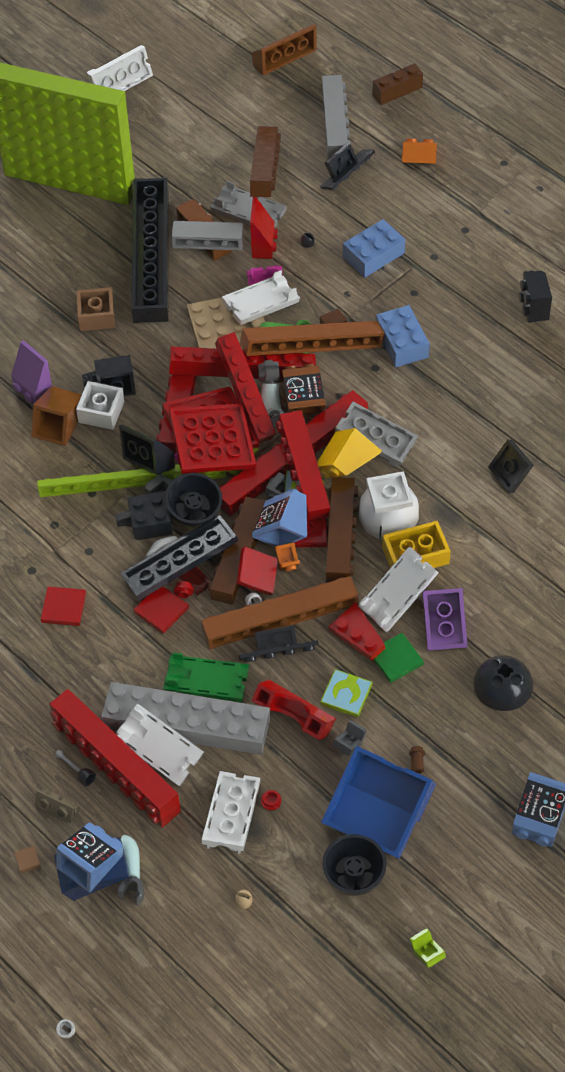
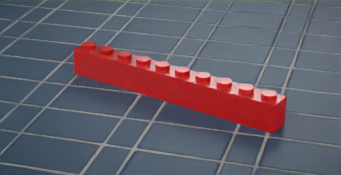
[219,390,368,516]

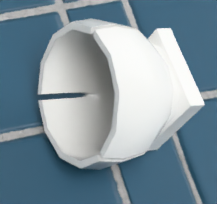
[359,471,419,540]

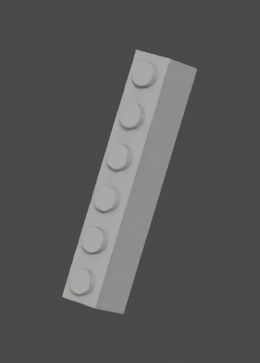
[322,75,351,158]

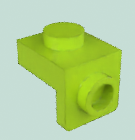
[410,929,446,968]

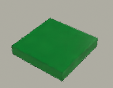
[373,633,424,683]

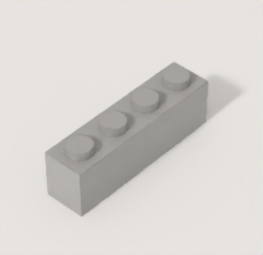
[172,221,244,250]

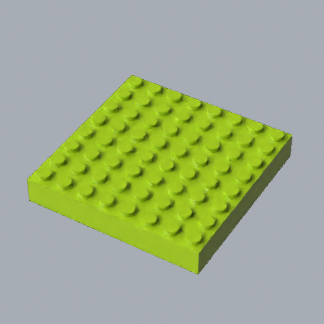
[0,62,135,205]

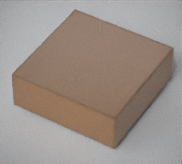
[14,846,41,874]

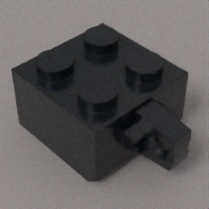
[519,270,552,323]
[82,355,136,396]
[116,491,172,540]

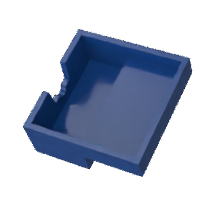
[321,746,436,859]

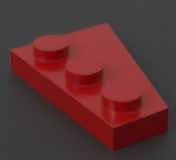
[328,602,385,661]

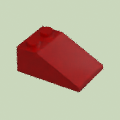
[250,197,278,259]

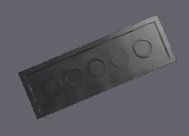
[121,514,239,600]

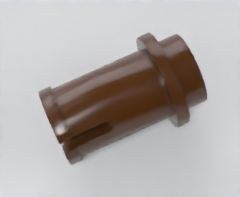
[409,746,425,774]

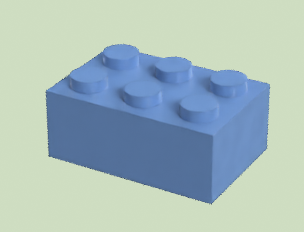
[343,219,405,278]
[376,305,430,367]

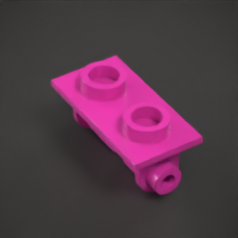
[246,265,283,286]

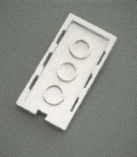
[87,45,153,91]
[221,270,300,325]
[359,547,439,632]
[116,704,204,786]
[202,771,260,854]

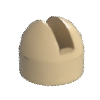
[235,890,252,909]

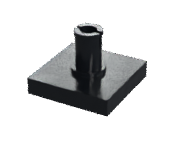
[488,439,534,493]

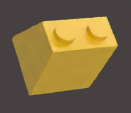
[317,428,382,479]

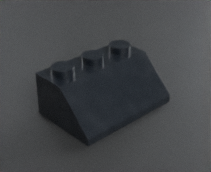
[119,424,175,475]

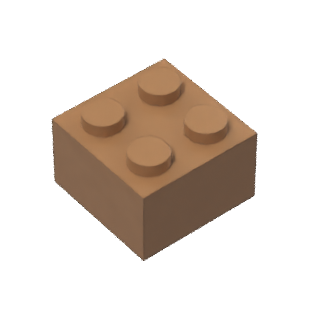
[76,287,115,331]

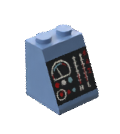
[252,489,307,546]
[512,772,565,847]
[56,822,123,892]

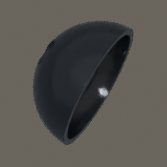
[165,473,222,526]
[473,655,533,711]
[322,834,386,896]

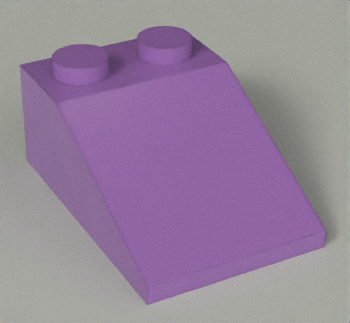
[11,340,52,404]
[422,588,468,651]

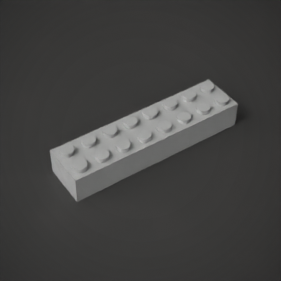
[101,682,270,755]

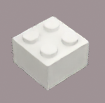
[76,381,124,430]

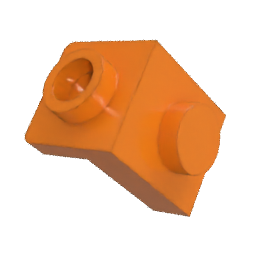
[275,542,300,572]

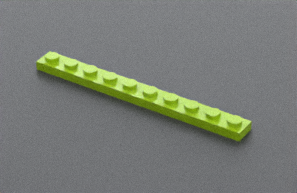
[37,464,226,497]

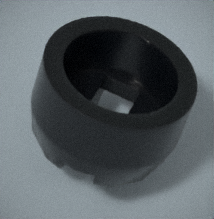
[301,232,315,248]

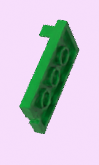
[163,652,249,703]

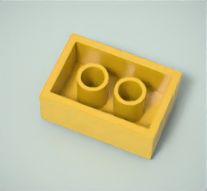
[382,521,451,568]

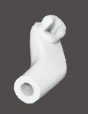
[146,536,179,558]

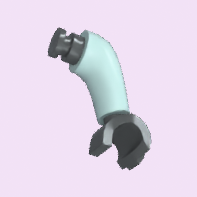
[258,360,284,427]
[109,834,144,906]

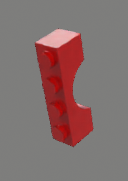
[251,679,336,740]

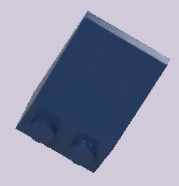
[54,838,130,901]

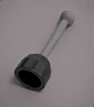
[55,750,96,786]

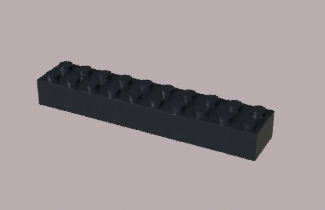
[132,178,169,323]

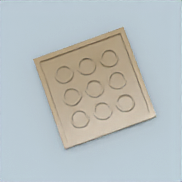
[187,297,265,350]

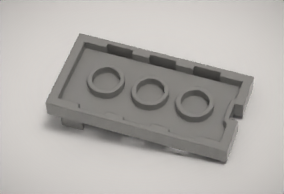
[210,181,287,227]
[335,402,418,468]

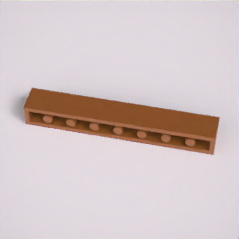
[240,321,385,356]
[201,576,358,650]

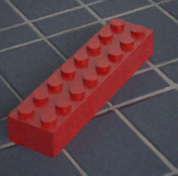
[49,689,181,828]

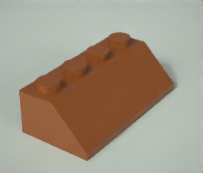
[252,24,317,75]

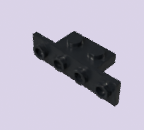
[320,144,375,190]
[239,625,319,662]

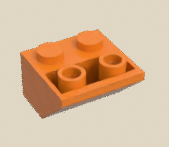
[402,138,437,164]

